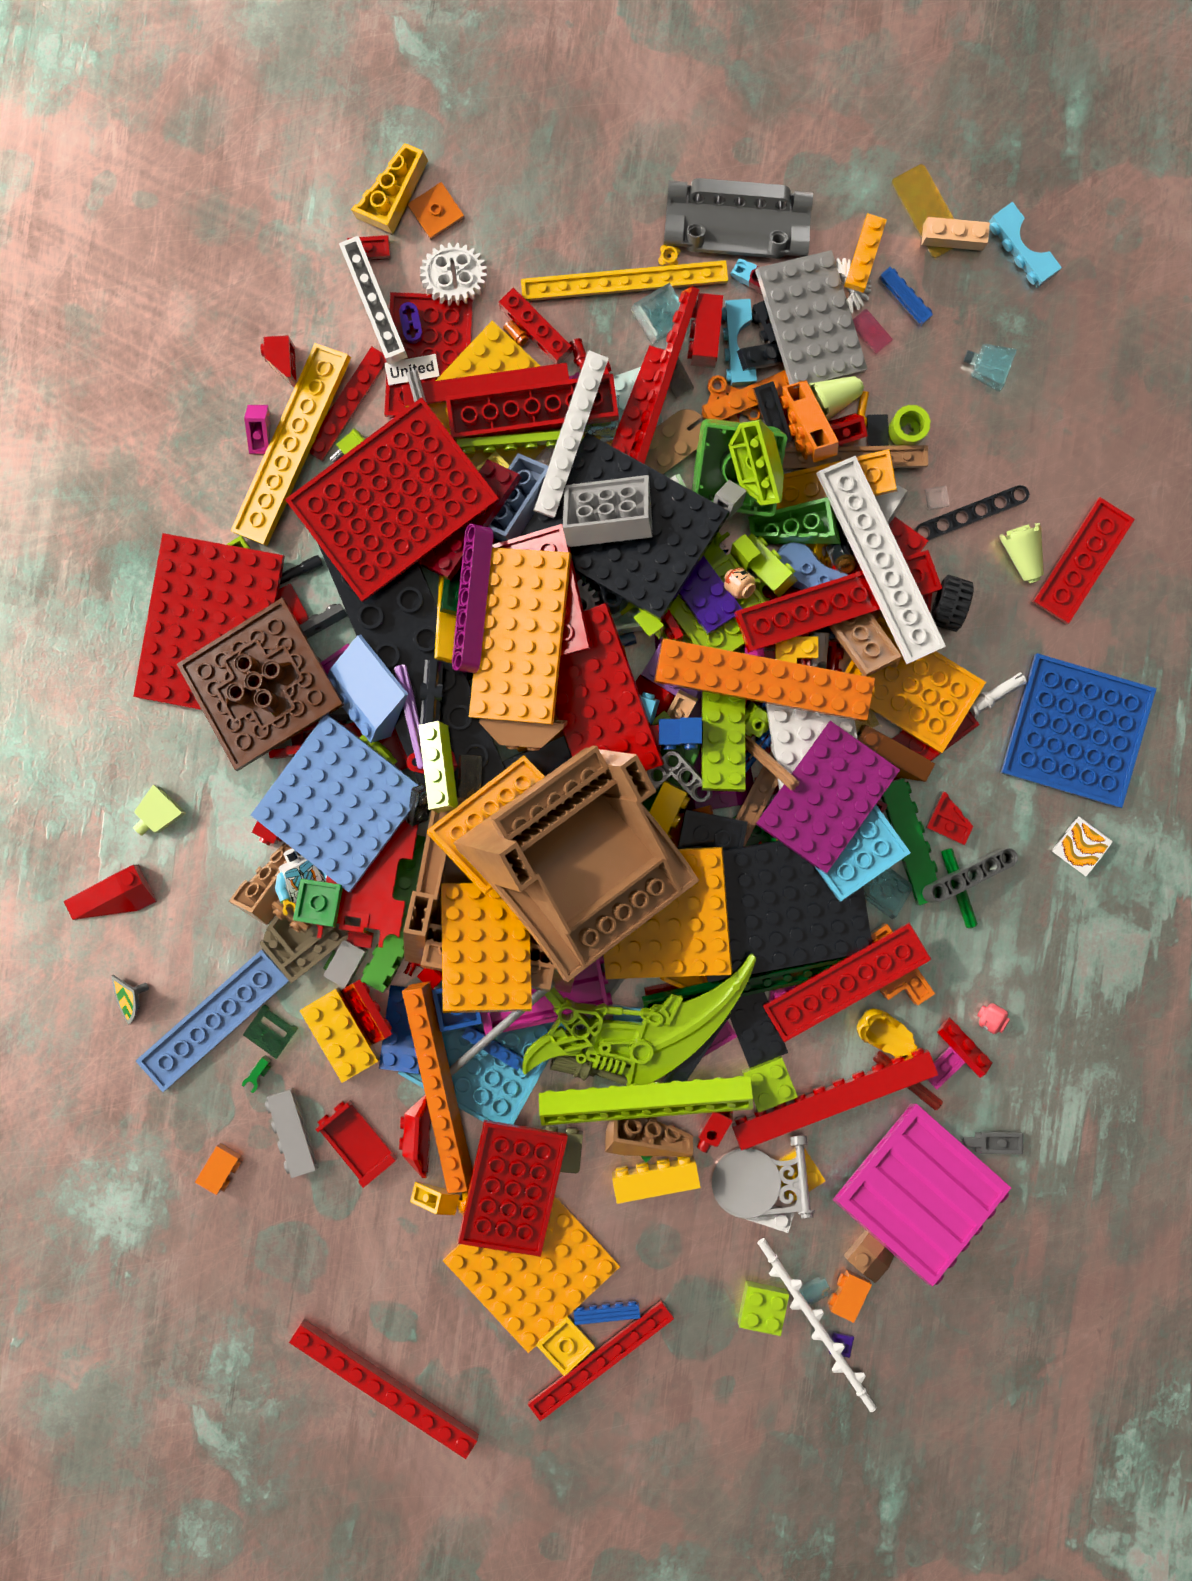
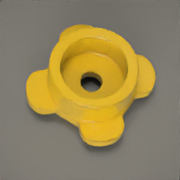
[658,245,680,265]

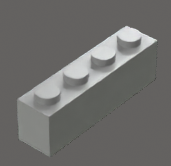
[265,1088,318,1178]

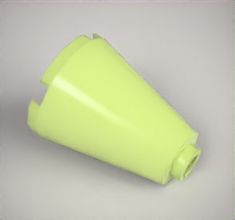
[809,376,864,421]
[1000,523,1044,583]

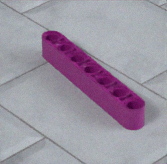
[452,524,493,674]

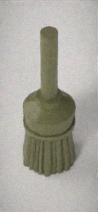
[550,1055,627,1086]

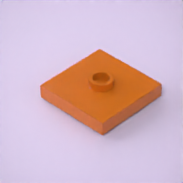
[407,182,465,240]

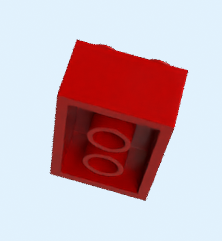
[687,293,724,368]

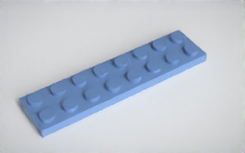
[136,949,289,1092]

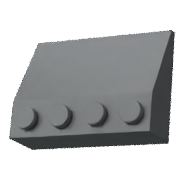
[563,475,652,547]

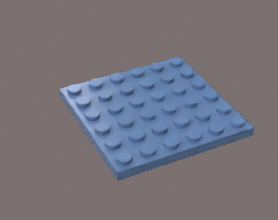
[251,715,426,892]

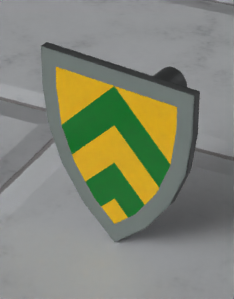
[111,975,149,1025]

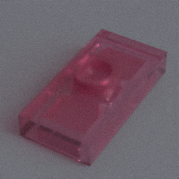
[853,309,893,354]

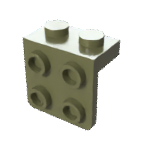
[541,1125,583,1174]

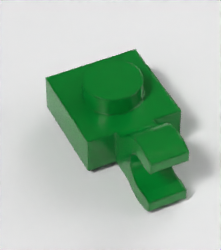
[242,1055,272,1093]

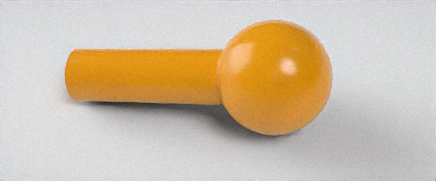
[857,391,869,427]

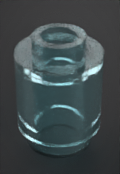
[799,1276,830,1305]

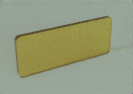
[891,164,954,258]

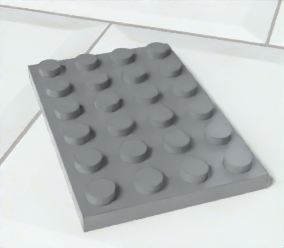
[755,250,867,389]

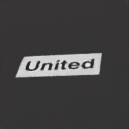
[385,354,439,385]

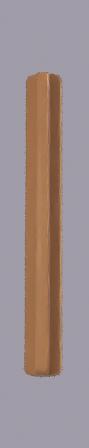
[745,734,799,790]

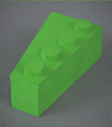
[748,497,841,544]
[361,917,407,993]

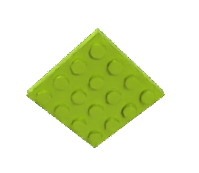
[669,553,766,652]

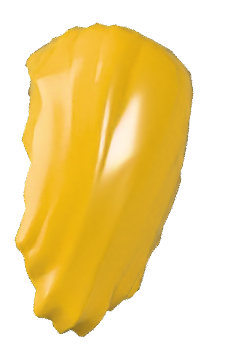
[856,1008,918,1057]

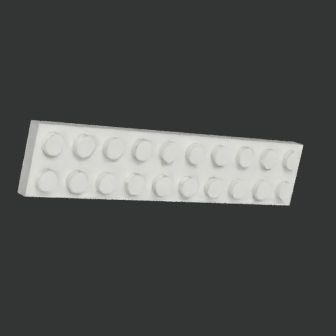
[816,456,946,664]

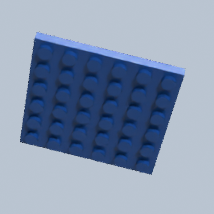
[1001,653,1157,808]

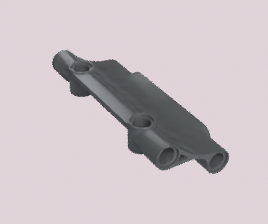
[664,178,813,259]

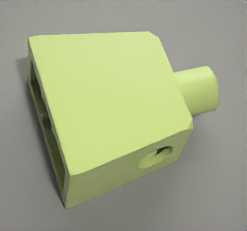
[133,785,186,836]

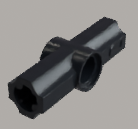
[420,660,444,724]

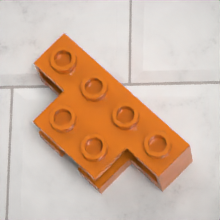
[780,380,839,462]
[871,923,935,1006]

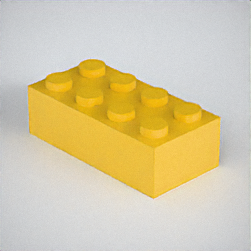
[299,987,380,1083]
[612,1156,701,1204]

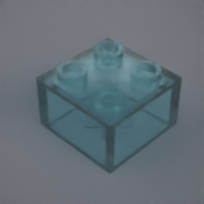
[631,282,681,345]

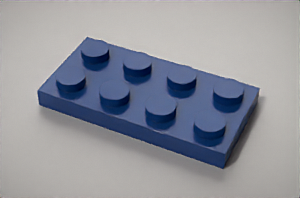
[379,985,421,1074]

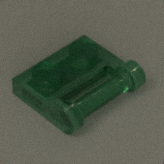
[243,1004,299,1059]

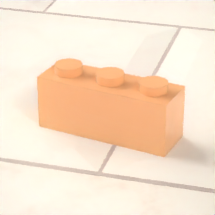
[921,217,990,251]

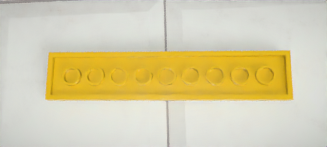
[231,343,352,546]

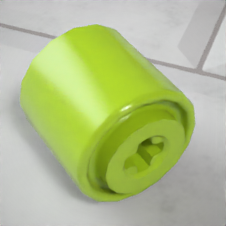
[888,405,931,446]

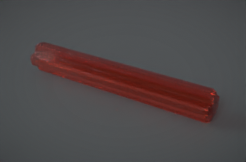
[873,1051,943,1110]

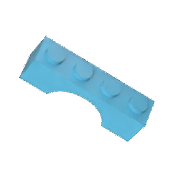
[989,202,1062,288]
[721,299,757,387]

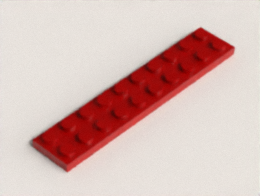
[734,550,942,653]

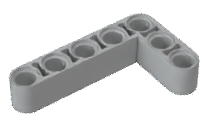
[641,751,713,804]

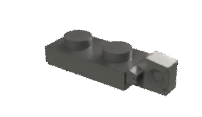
[963,1131,1023,1154]

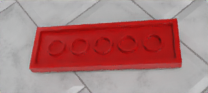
[1032,497,1135,624]

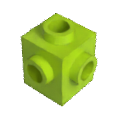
[745,701,769,738]

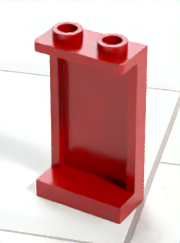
[315,1100,397,1188]

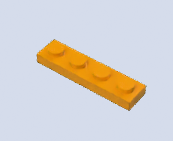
[844,213,887,293]

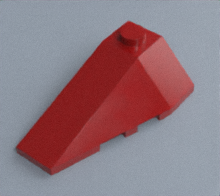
[63,864,157,920]

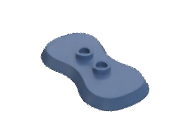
[777,542,848,590]

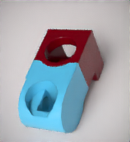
[730,259,763,296]

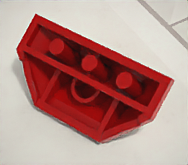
[399,1095,431,1178]

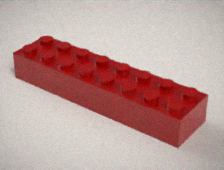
[445,374,619,443]

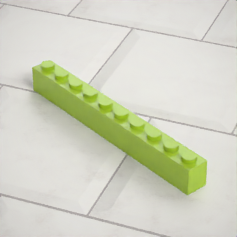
[539,1076,753,1126]

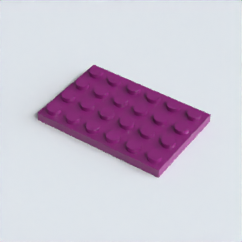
[756,721,900,874]

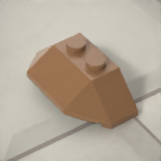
[479,718,567,751]

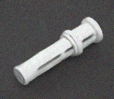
[969,672,1027,718]

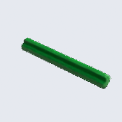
[941,848,978,928]

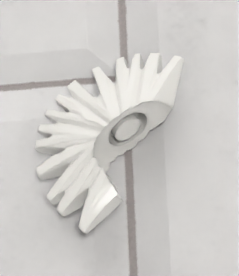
[836,258,872,314]

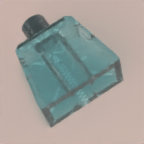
[963,344,1017,392]

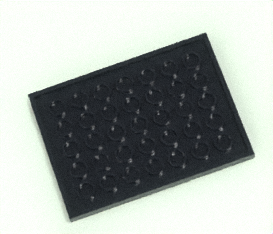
[519,433,730,621]
[706,840,872,982]

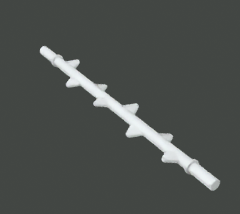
[758,1238,877,1412]

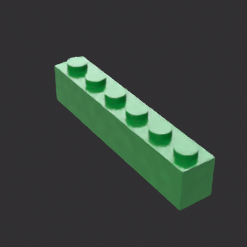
[881,778,938,905]

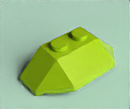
[729,420,784,505]

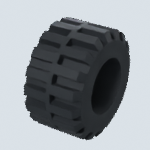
[931,575,974,632]

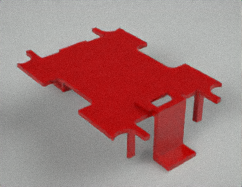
[317,819,419,948]

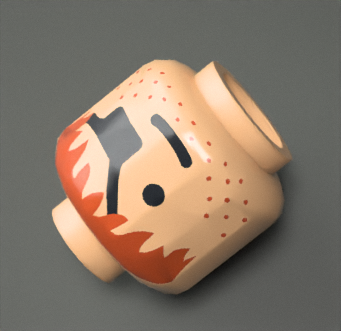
[724,567,756,599]

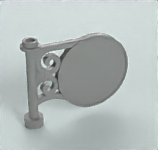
[712,1136,815,1219]

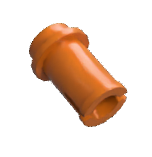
[503,320,529,346]

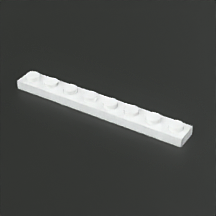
[534,350,609,518]

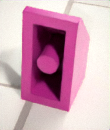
[244,405,271,454]

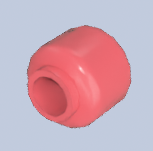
[977,1003,1010,1034]

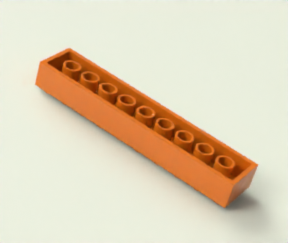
[654,638,875,721]

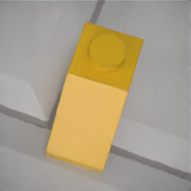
[410,1182,460,1215]

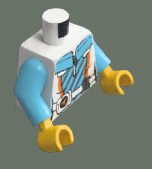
[275,849,327,916]

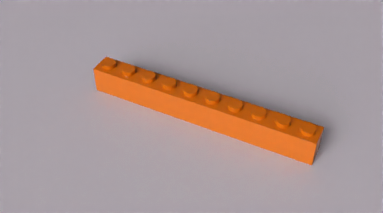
[402,981,473,1193]

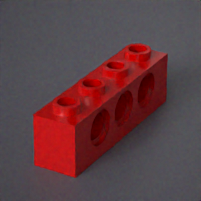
[499,287,572,364]

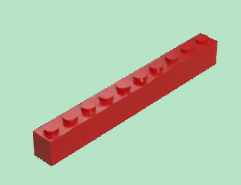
[732,1048,938,1151]
[289,1319,479,1459]

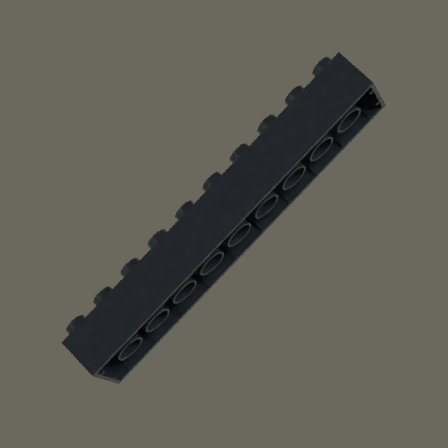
[295,488,505,812]

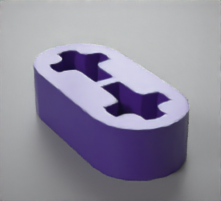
[399,302,423,343]

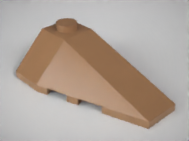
[229,843,300,925]
[605,1117,693,1157]
[844,1230,894,1283]

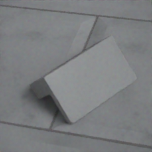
[324,940,369,988]

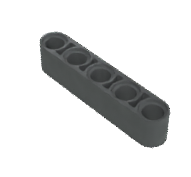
[922,848,1018,903]

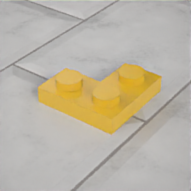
[776,636,819,663]

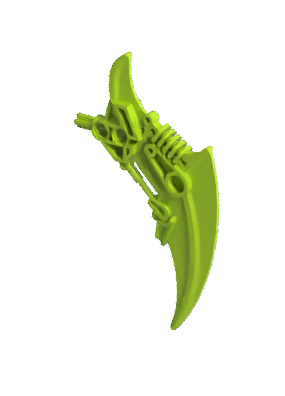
[523,954,756,1086]

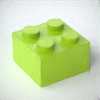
[741,1056,798,1112]
[738,1280,789,1336]

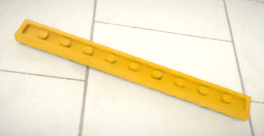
[521,260,728,301]

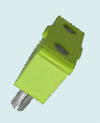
[330,428,366,463]

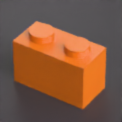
[195,1143,242,1195]
[828,1269,872,1323]

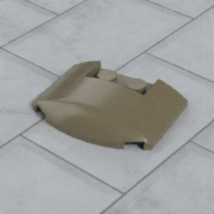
[259,917,353,984]

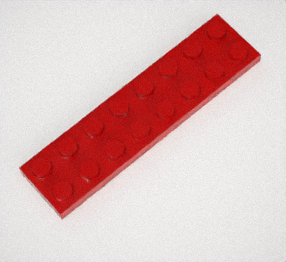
[763,922,931,1042]

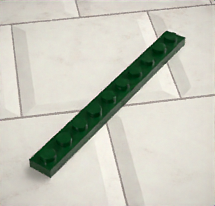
[642,956,848,1009]

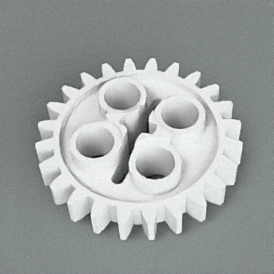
[420,243,487,305]

